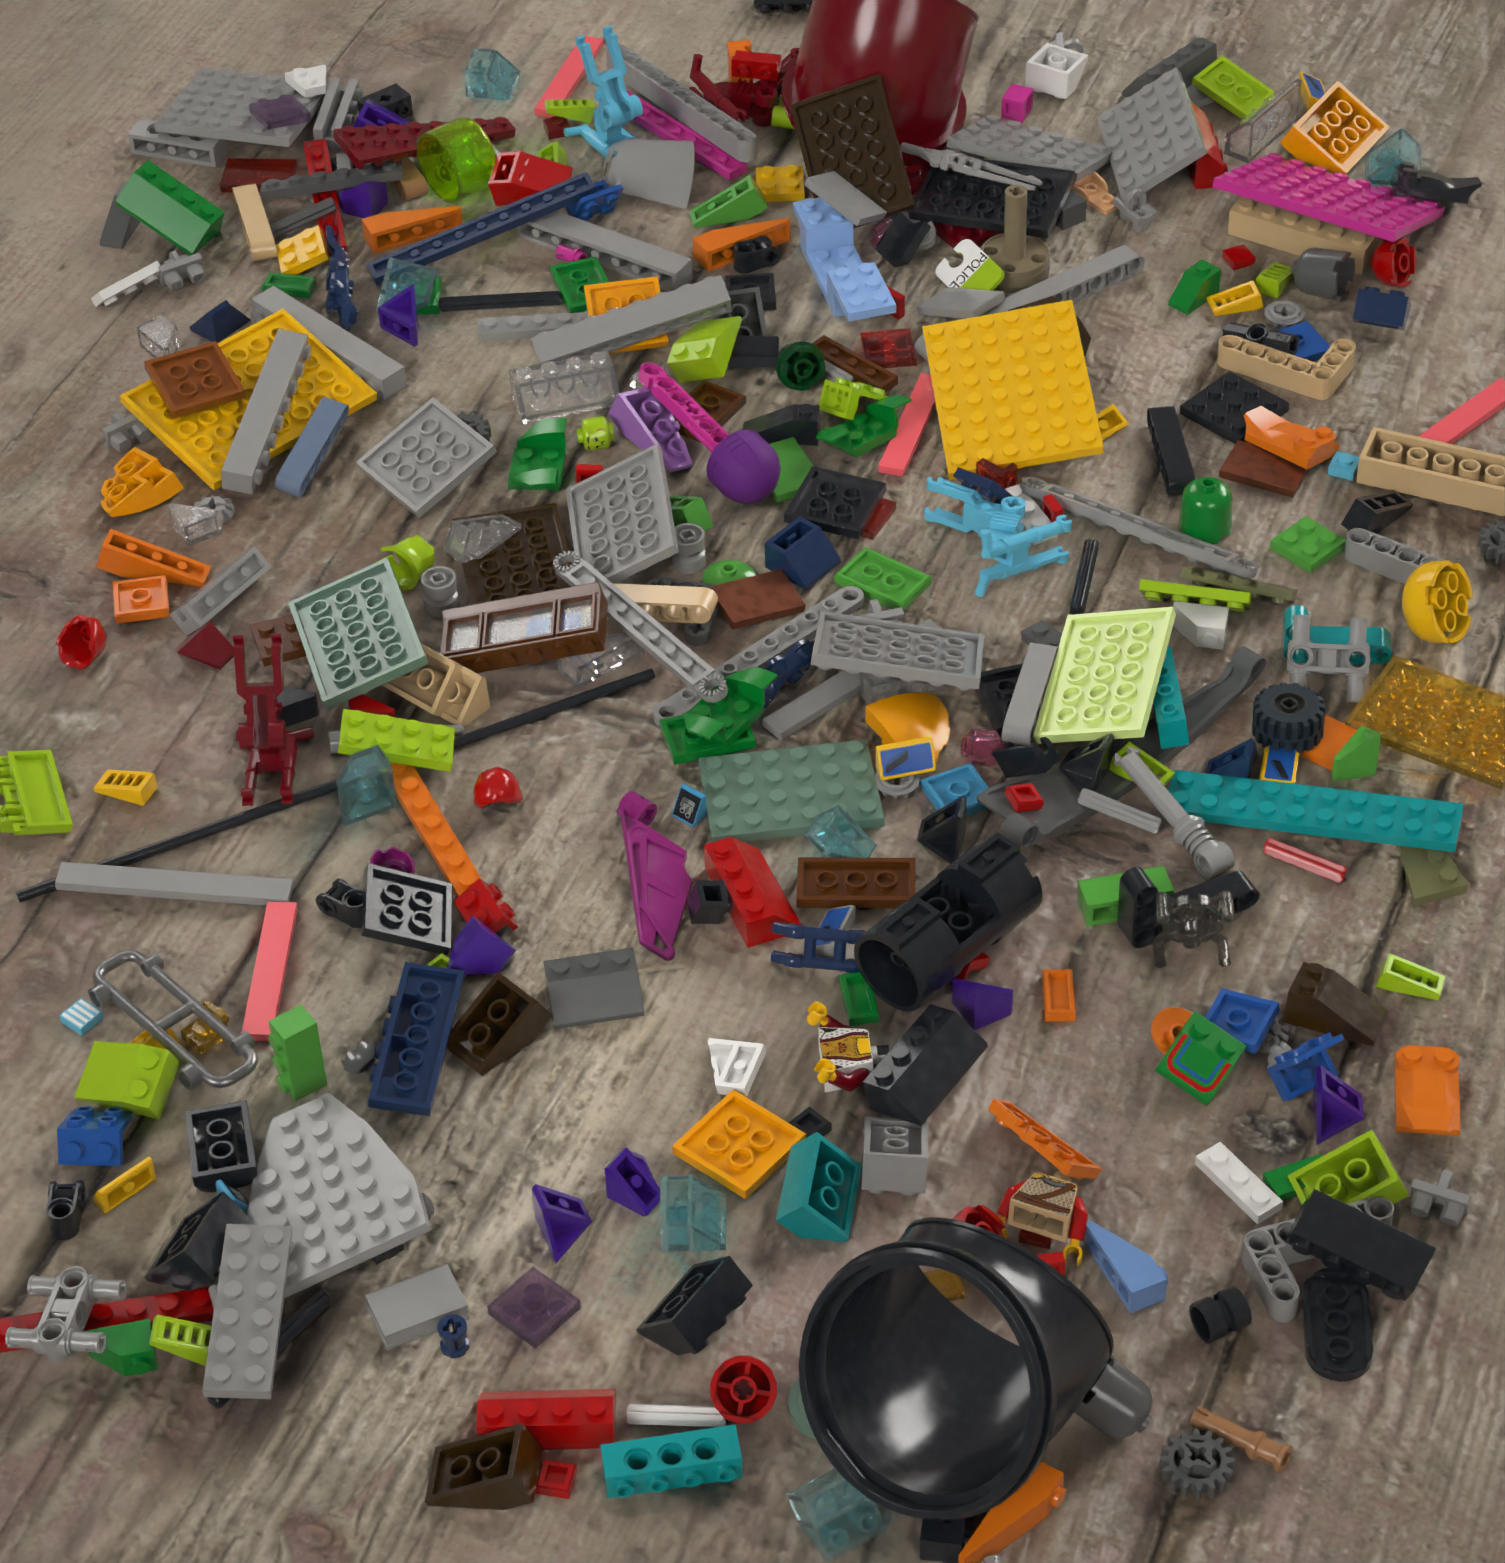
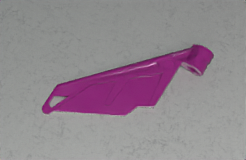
[616,791,693,961]

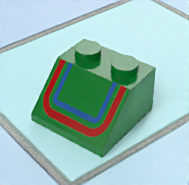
[1154,1011,1246,1106]

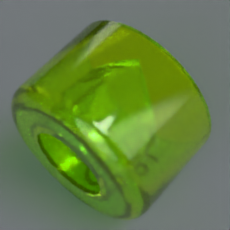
[417,117,497,204]

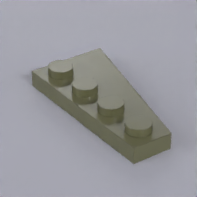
[1180,566,1298,605]
[1396,845,1468,907]

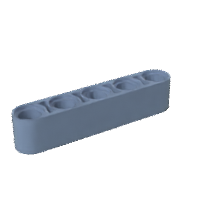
[275,396,349,498]

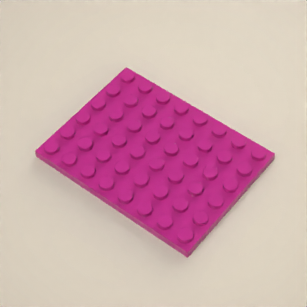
[1212,153,1445,242]

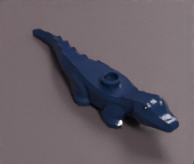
[326,225,358,332]
[763,613,855,709]

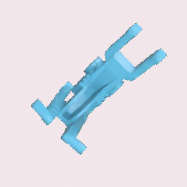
[564,25,643,158]
[924,477,1073,597]

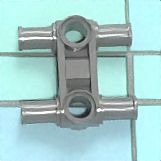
[1287,615,1371,703]
[5,1266,127,1362]

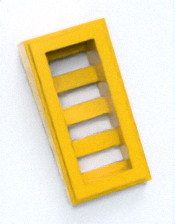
[1206,280,1263,316]
[93,769,158,806]

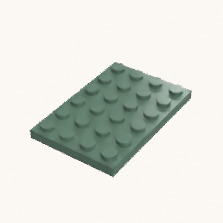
[288,558,429,709]
[698,739,884,842]

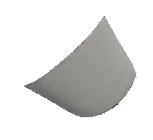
[601,138,695,209]

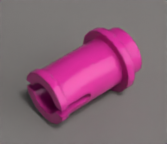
[555,244,587,262]

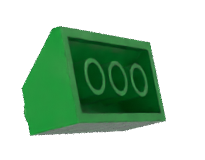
[115,160,225,255]

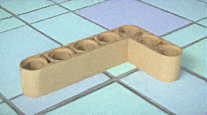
[1217,335,1356,400]

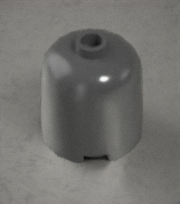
[1292,248,1355,301]
[1074,1355,1153,1439]

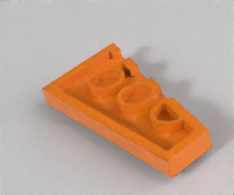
[988,1099,1102,1180]

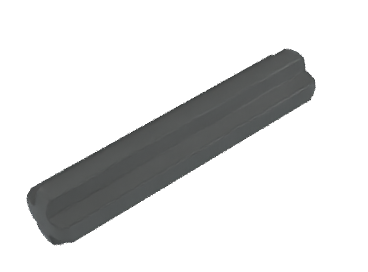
[270,198,337,238]

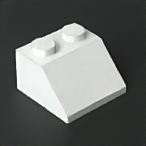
[1025,43,1088,99]

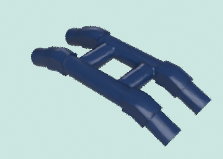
[771,922,867,973]

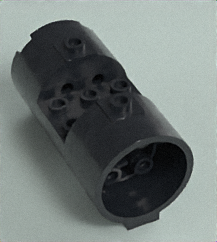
[854,832,1043,1012]

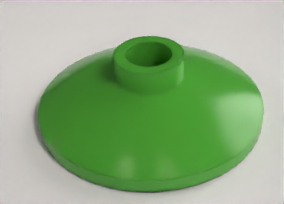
[702,560,756,585]

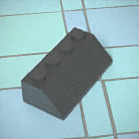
[1122,37,1217,97]

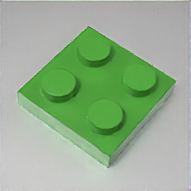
[1270,516,1346,573]

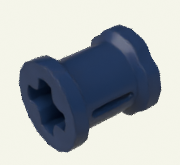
[437,1314,470,1358]

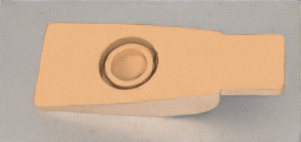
[1071,171,1118,215]

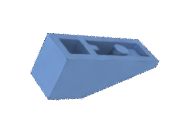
[1084,1220,1169,1313]

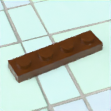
[812,335,898,393]

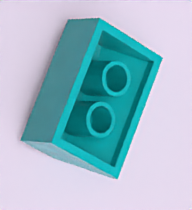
[776,1132,862,1242]

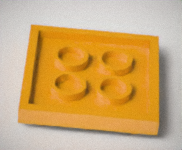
[584,276,669,355]
[672,1089,806,1200]

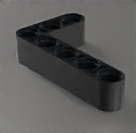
[1117,867,1260,948]

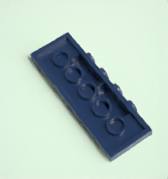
[368,962,465,1116]

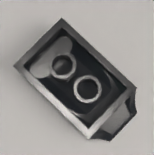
[1390,161,1482,204]
[185,1100,258,1193]

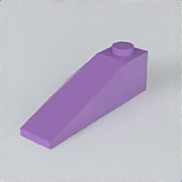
[608,387,692,472]

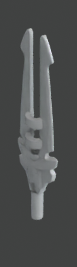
[900,142,1043,191]

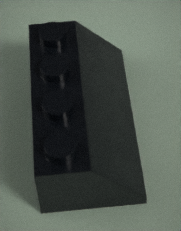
[863,1004,988,1126]
[1285,1189,1436,1301]

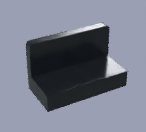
[875,212,931,268]
[727,335,779,368]

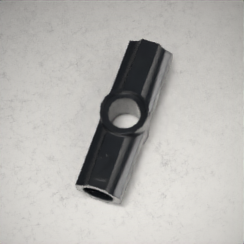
[1223,322,1299,355]

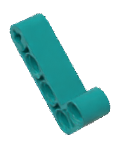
[1282,605,1392,664]

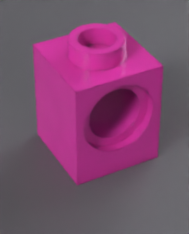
[1001,84,1033,122]

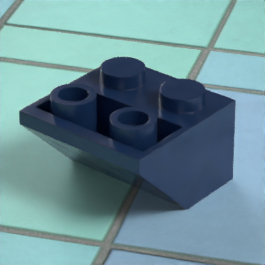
[1353,286,1411,330]
[764,516,841,590]

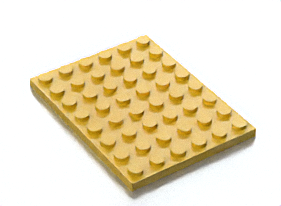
[922,300,1104,481]
[120,309,377,490]

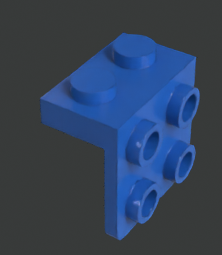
[565,180,623,221]
[1266,1032,1344,1102]
[57,1106,133,1166]

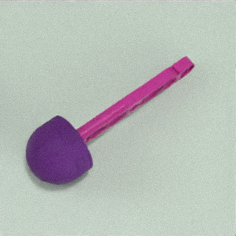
[638,363,781,504]

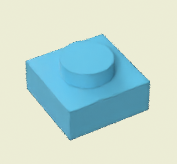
[1328,451,1359,481]

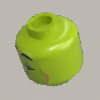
[576,416,614,451]

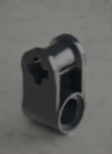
[733,235,781,274]
[316,878,363,928]
[46,1180,86,1241]

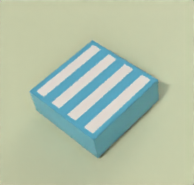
[59,998,104,1036]

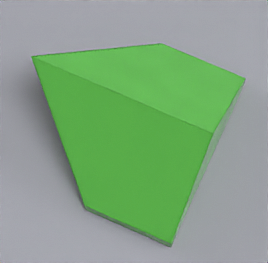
[1331,725,1381,781]

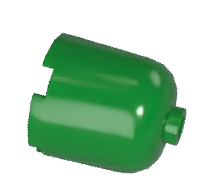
[1178,477,1233,545]

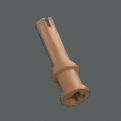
[1190,1406,1293,1474]

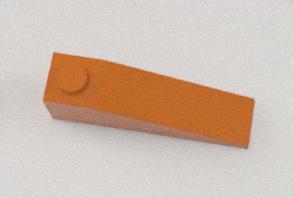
[361,206,463,254]
[692,218,791,272]
[96,528,211,587]
[958,1461,1066,1563]

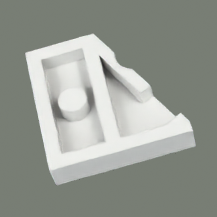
[285,65,326,98]
[708,1038,766,1097]

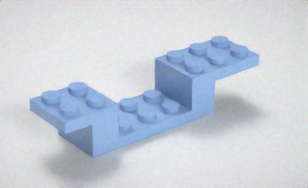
[793,197,896,322]

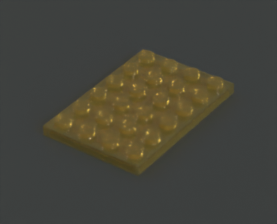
[1345,656,1505,790]

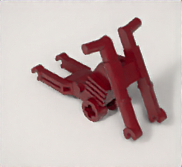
[689,48,799,127]
[232,634,314,806]

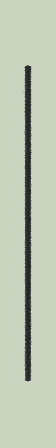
[16,668,655,903]

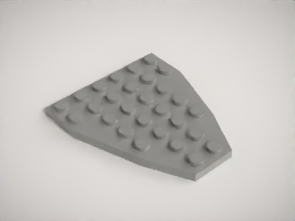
[247,1092,431,1298]

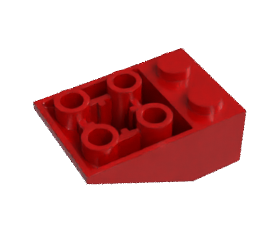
[488,151,573,206]

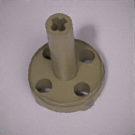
[981,185,1050,293]

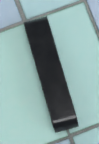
[1147,406,1195,496]

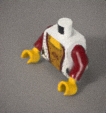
[807,1001,889,1092]

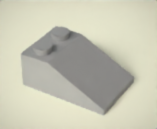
[861,1116,928,1196]

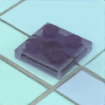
[249,95,311,130]
[487,1267,581,1349]

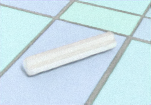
[626,1404,726,1427]

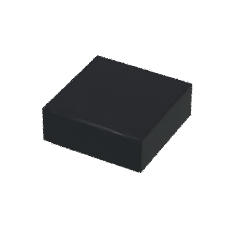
[788,1106,832,1138]

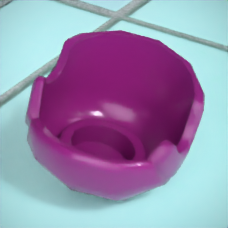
[370,846,415,874]

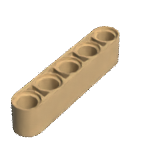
[232,183,277,262]
[585,583,718,624]

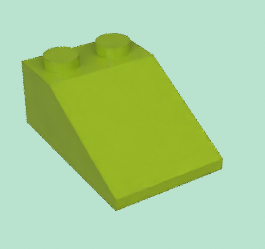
[667,316,742,383]
[74,1041,180,1120]
[1288,1129,1410,1205]

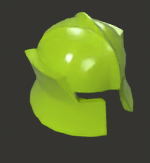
[377,535,435,590]

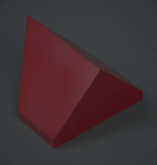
[176,621,234,670]

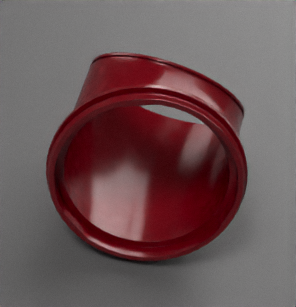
[782,0,979,166]

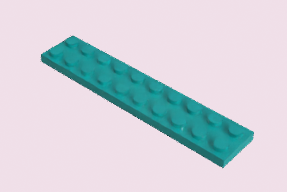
[1168,770,1464,852]

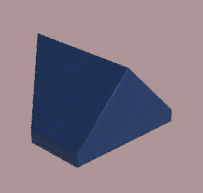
[189,300,251,343]
[1205,738,1258,779]

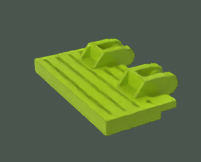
[0,750,73,835]

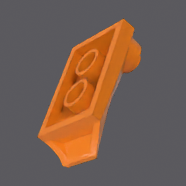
[1244,406,1340,469]
[1394,1045,1460,1136]

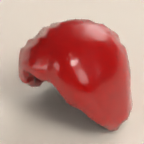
[56,615,106,670]
[473,766,523,809]

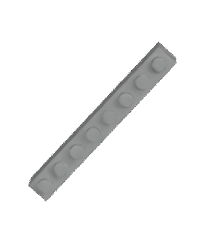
[516,211,693,291]
[531,275,732,375]
[251,286,407,400]
[221,329,312,494]

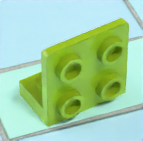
[818,377,890,420]

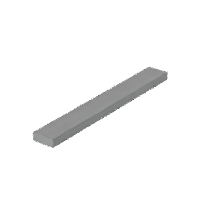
[762,619,941,740]
[55,862,293,906]

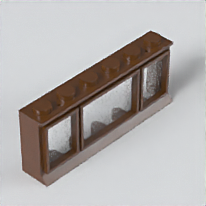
[440,582,608,673]

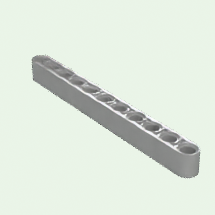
[606,44,757,162]
[914,245,1145,362]

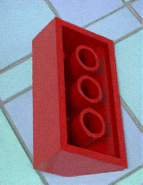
[1187,102,1228,189]
[704,837,801,948]
[476,1389,616,1450]

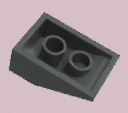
[713,287,768,336]

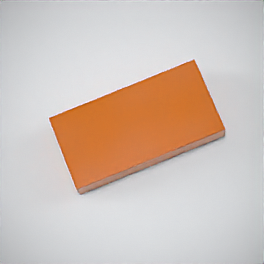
[1042,969,1076,1022]

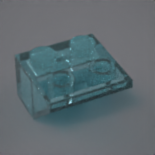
[464,48,520,101]
[660,1176,726,1251]
[787,1468,887,1561]

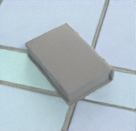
[364,1264,470,1350]

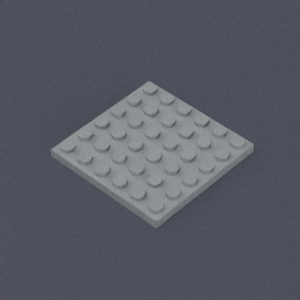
[155,67,329,147]

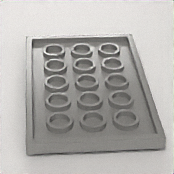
[1097,67,1208,198]
[946,115,1112,182]
[566,444,679,583]
[811,611,984,690]

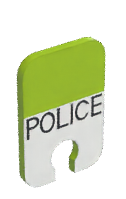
[935,239,1004,291]

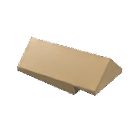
[382,644,491,727]

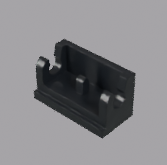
[991,737,1062,778]

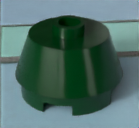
[776,341,825,391]

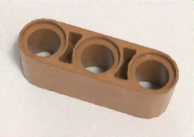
[382,155,428,201]

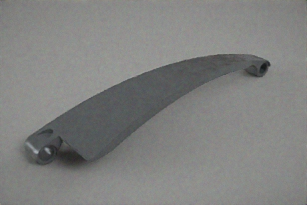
[977,646,1266,848]

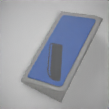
[816,905,855,958]

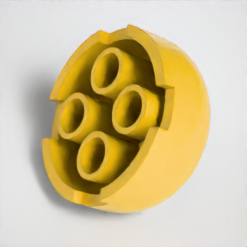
[1402,560,1473,644]

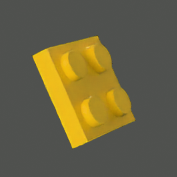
[755,165,805,202]
[276,225,329,275]

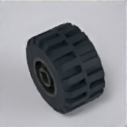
[1252,682,1325,754]

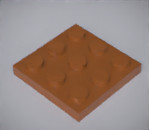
[144,341,245,419]

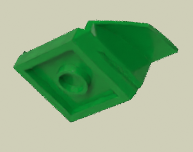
[816,395,912,458]
[508,417,567,491]
[683,667,778,747]

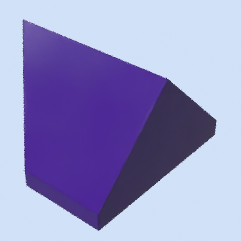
[339,181,388,218]
[378,284,419,347]
[447,916,516,974]
[952,978,1013,1030]
[1312,1065,1364,1145]
[605,1147,665,1217]
[532,1184,592,1263]

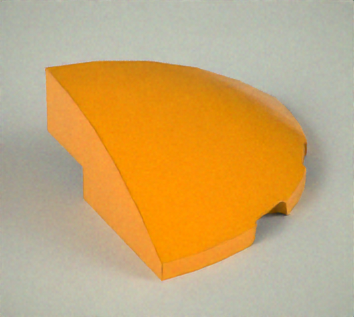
[100,447,184,517]
[865,692,950,776]

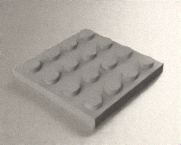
[355,397,497,518]

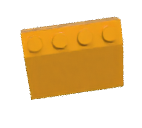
[1280,81,1390,174]

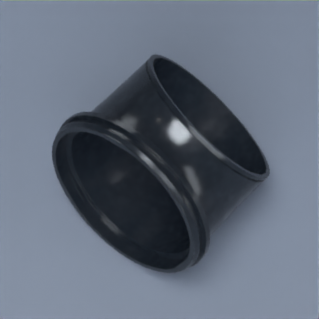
[799,1217,1114,1520]

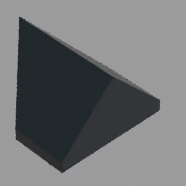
[1059,733,1114,792]
[917,796,967,864]

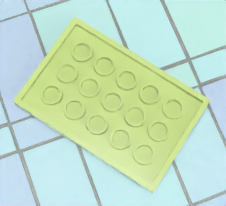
[1033,607,1176,744]

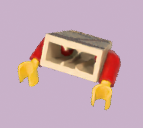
[996,1171,1088,1266]

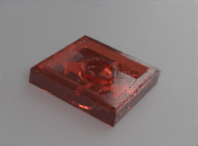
[860,328,917,369]

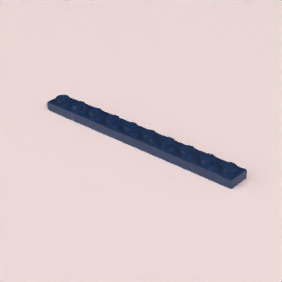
[366,172,597,285]

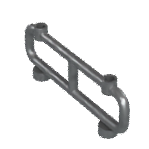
[88,950,258,1091]

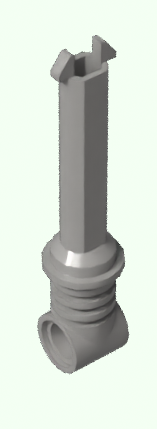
[1114,746,1235,880]

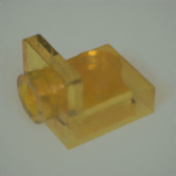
[181,1000,229,1055]

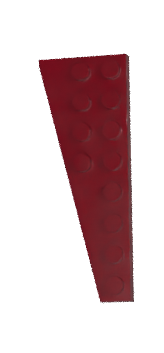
[333,117,516,169]

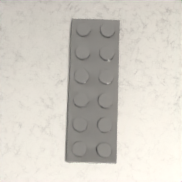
[202,1224,293,1399]

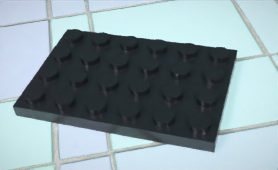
[908,158,1076,238]

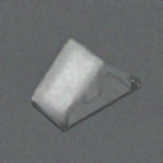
[169,503,224,547]

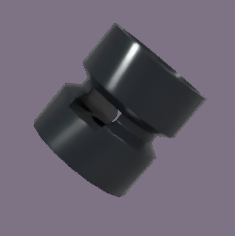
[1189,1286,1252,1344]

